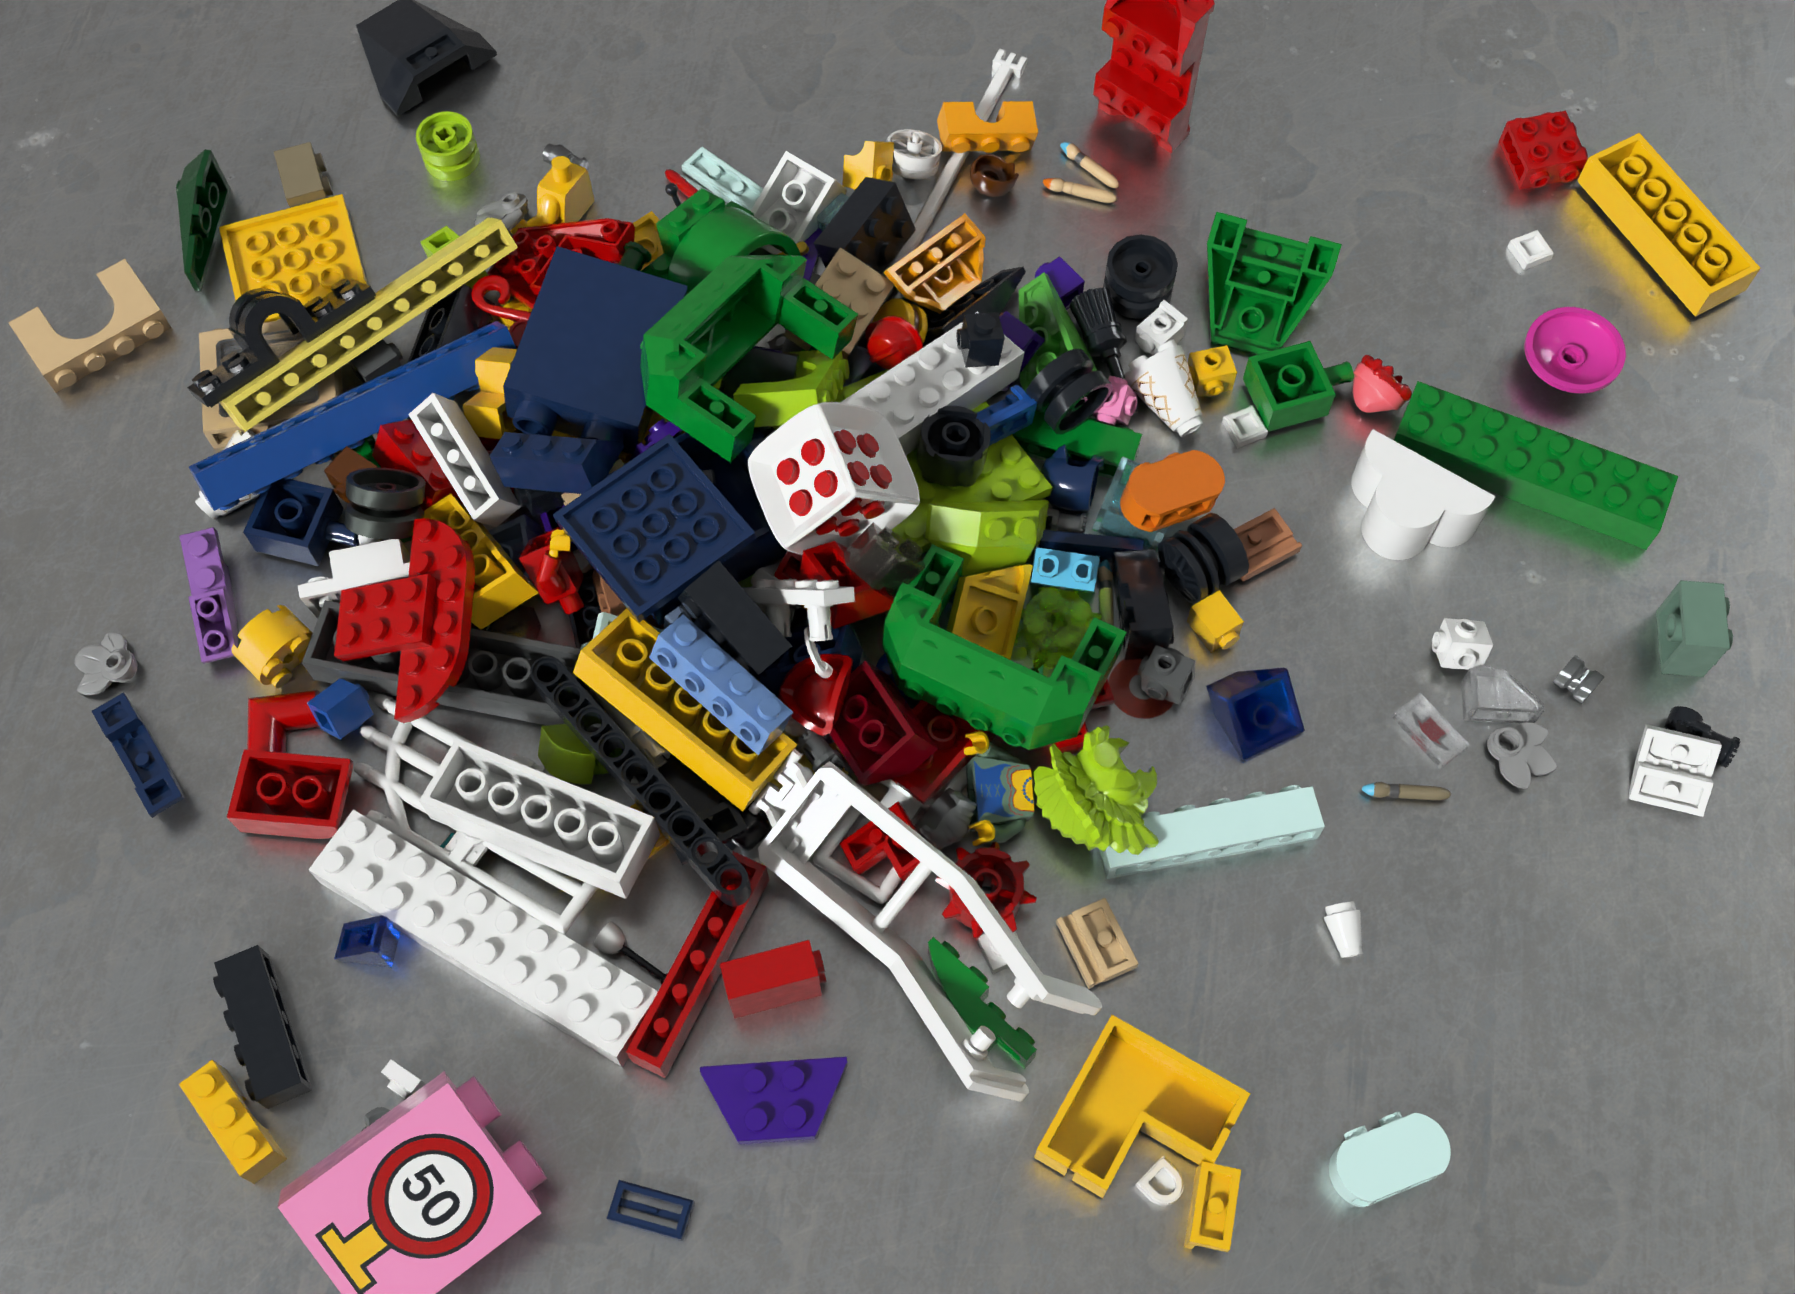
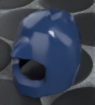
[1040,444,1105,512]

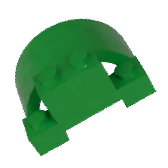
[641,188,801,294]

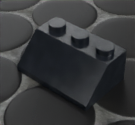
[407,284,495,363]

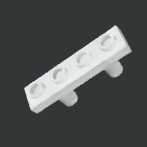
[743,579,855,641]

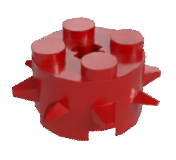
[936,842,1037,938]

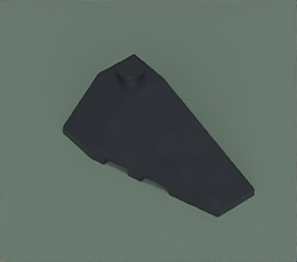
[923,266,1026,347]

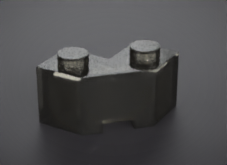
[844,522,925,597]

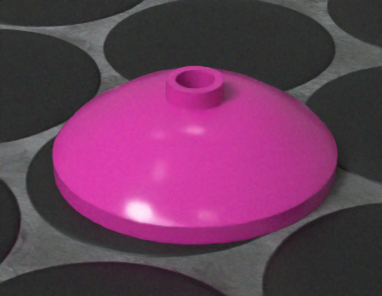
[1524,307,1626,393]

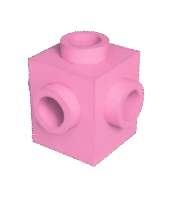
[1093,376,1137,426]

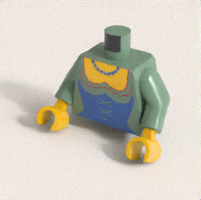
[964,731,1037,846]

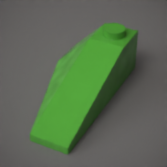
[1019,272,1097,392]

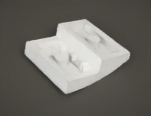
[1628,724,1722,817]

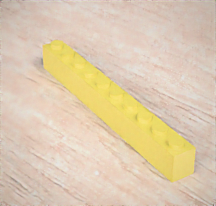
[220,217,518,432]

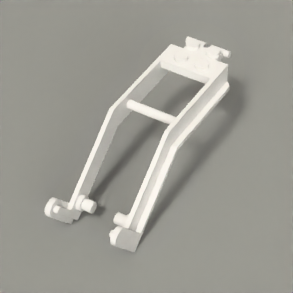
[749,749,1102,1102]

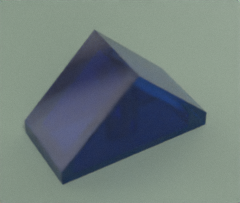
[334,915,401,968]

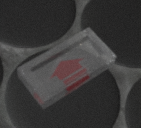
[1392,693,1469,769]

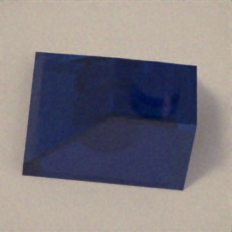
[1206,668,1305,760]

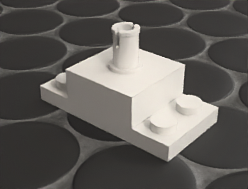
[298,535,411,618]

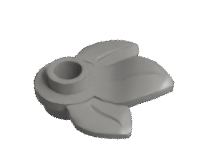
[474,193,529,232]
[75,632,137,695]
[1487,722,1557,789]

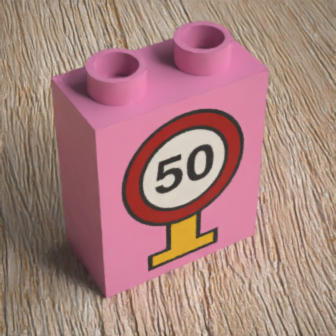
[278,1071,547,1294]

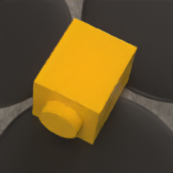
[1186,590,1244,653]

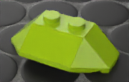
[925,500,1049,576]

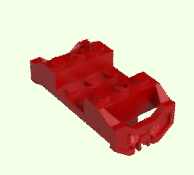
[1093,0,1215,153]

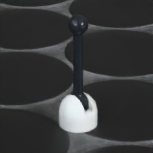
[593,921,668,985]

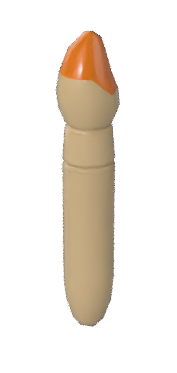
[1043,178,1117,203]

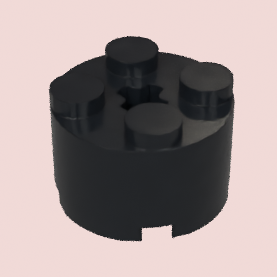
[917,406,991,487]

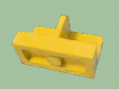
[1184,1161,1241,1252]

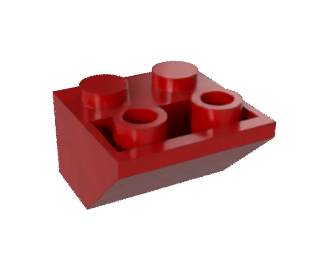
[799,540,894,629]

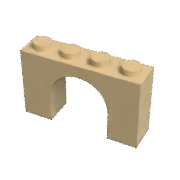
[8,259,171,393]

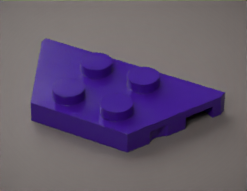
[700,1057,848,1144]

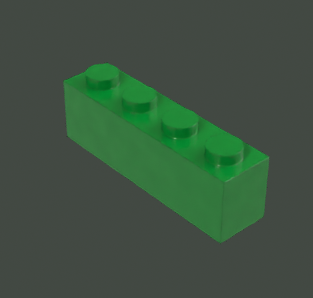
[1012,410,1142,483]

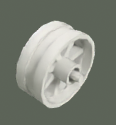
[887,129,942,179]

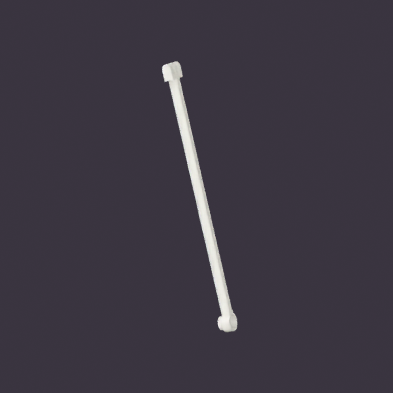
[873,48,1028,319]

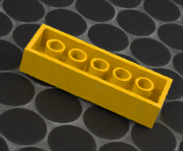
[1577,133,1761,317]
[573,608,798,812]

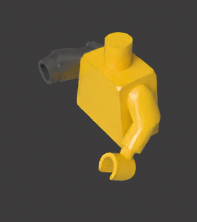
[510,143,595,235]

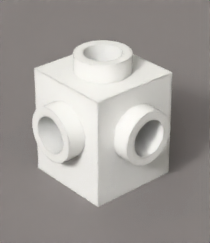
[1432,618,1493,671]

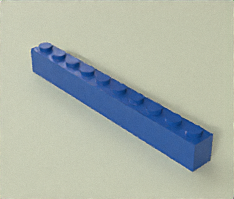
[189,321,516,511]

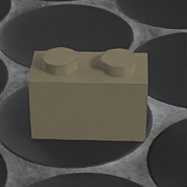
[274,142,333,208]

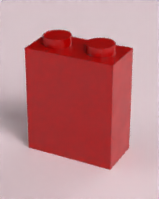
[719,940,827,1019]

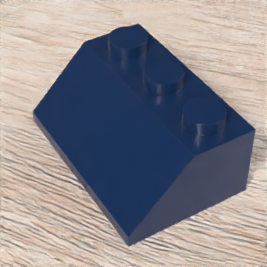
[489,432,624,494]

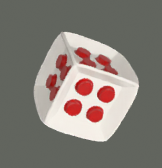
[748,402,920,555]

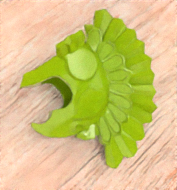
[1032,725,1159,855]

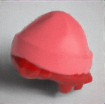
[1353,355,1412,413]

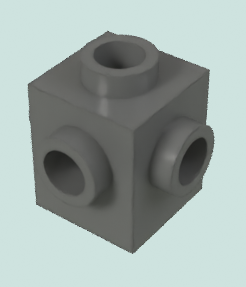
[1138,645,1195,705]

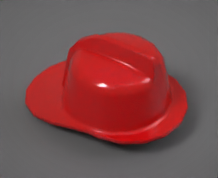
[865,315,923,370]

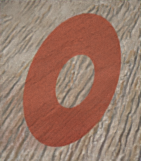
[1109,659,1174,719]

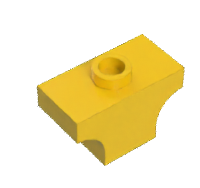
[842,141,894,190]

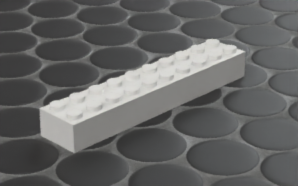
[308,809,658,1068]

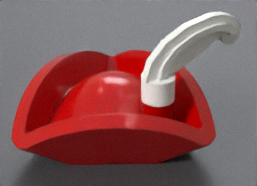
[778,627,853,736]

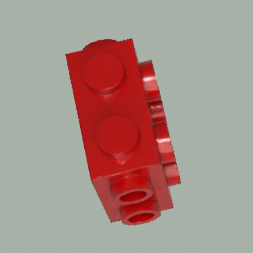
[1499,110,1588,190]

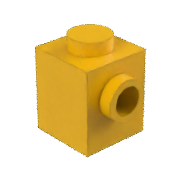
[1187,345,1237,397]

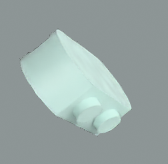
[1329,1111,1451,1208]

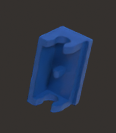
[976,385,1037,446]

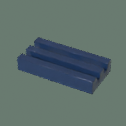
[606,1180,695,1241]

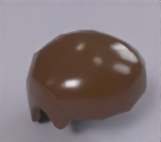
[970,154,1019,197]

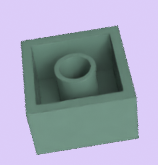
[1656,580,1733,677]

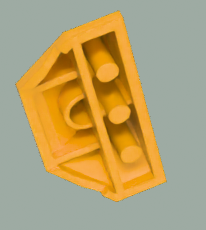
[884,213,986,314]

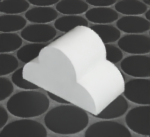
[1351,429,1496,560]

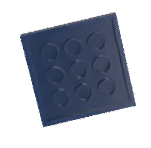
[553,434,757,623]

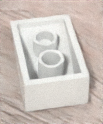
[751,151,848,255]

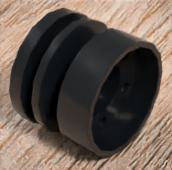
[1158,513,1249,604]

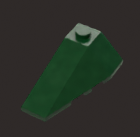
[176,149,231,292]

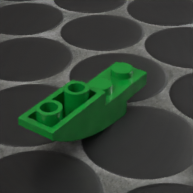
[928,937,1037,1069]

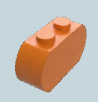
[1120,450,1225,532]

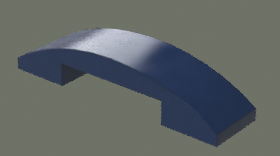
[92,692,185,818]

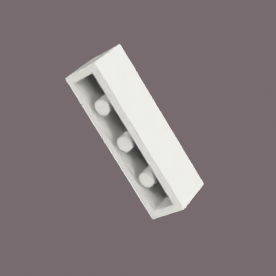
[408,393,521,527]

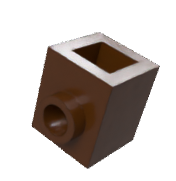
[324,446,378,503]

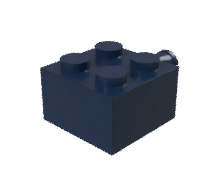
[243,478,359,566]

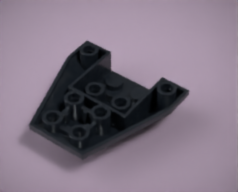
[356,0,497,116]

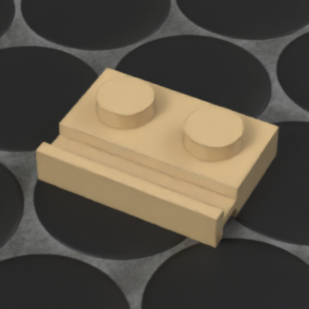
[1056,898,1139,989]

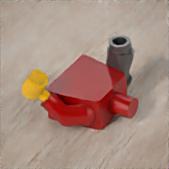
[519,526,594,614]

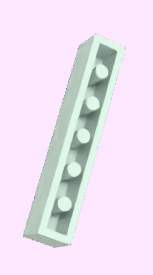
[1099,785,1325,879]

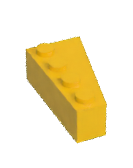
[424,494,539,630]

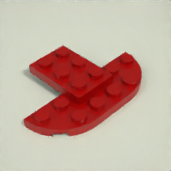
[334,518,475,723]

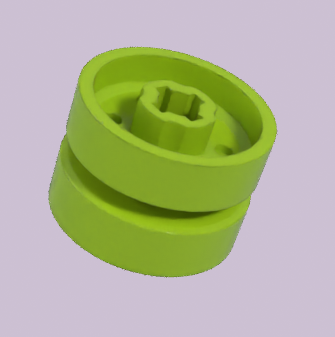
[416,111,480,181]

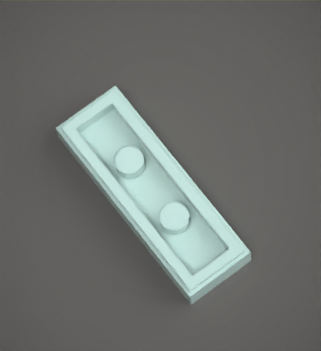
[681,147,764,211]

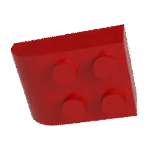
[227,749,354,839]

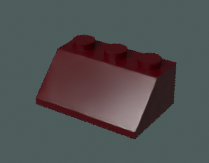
[829,660,938,786]

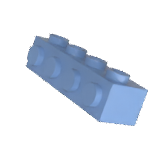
[649,614,793,756]

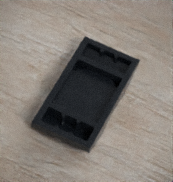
[621,749,749,866]

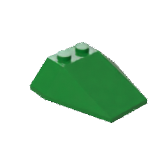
[1207,212,1342,355]

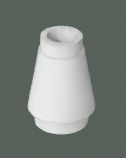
[1323,901,1363,958]

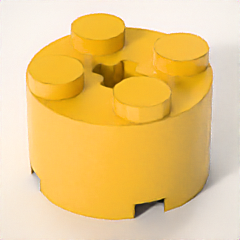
[232,605,313,688]

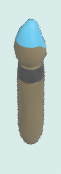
[1362,782,1451,801]

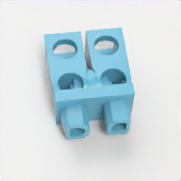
[1030,547,1100,593]

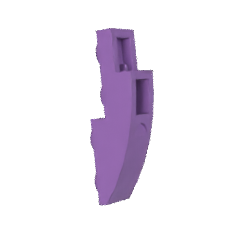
[179,527,239,664]

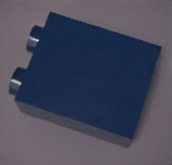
[503,246,688,454]

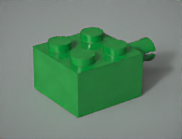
[1243,341,1354,432]

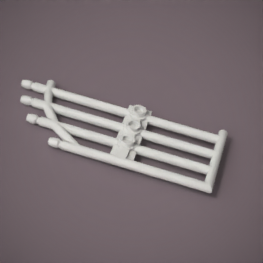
[354,693,598,935]

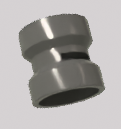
[1553,655,1604,704]

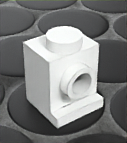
[1135,300,1188,355]

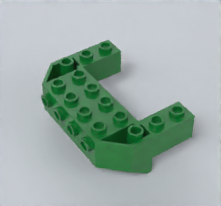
[640,255,858,463]
[882,544,1127,750]

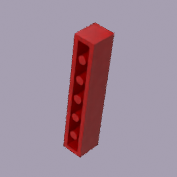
[626,851,769,1078]

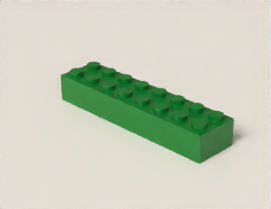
[1393,381,1678,550]

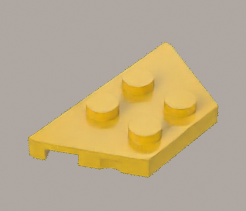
[946,564,1033,660]

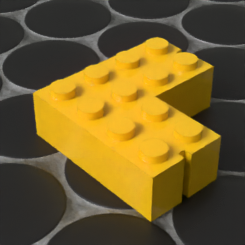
[1034,1015,1251,1198]

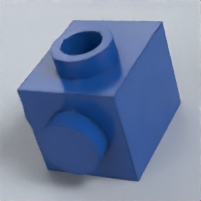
[307,678,374,739]

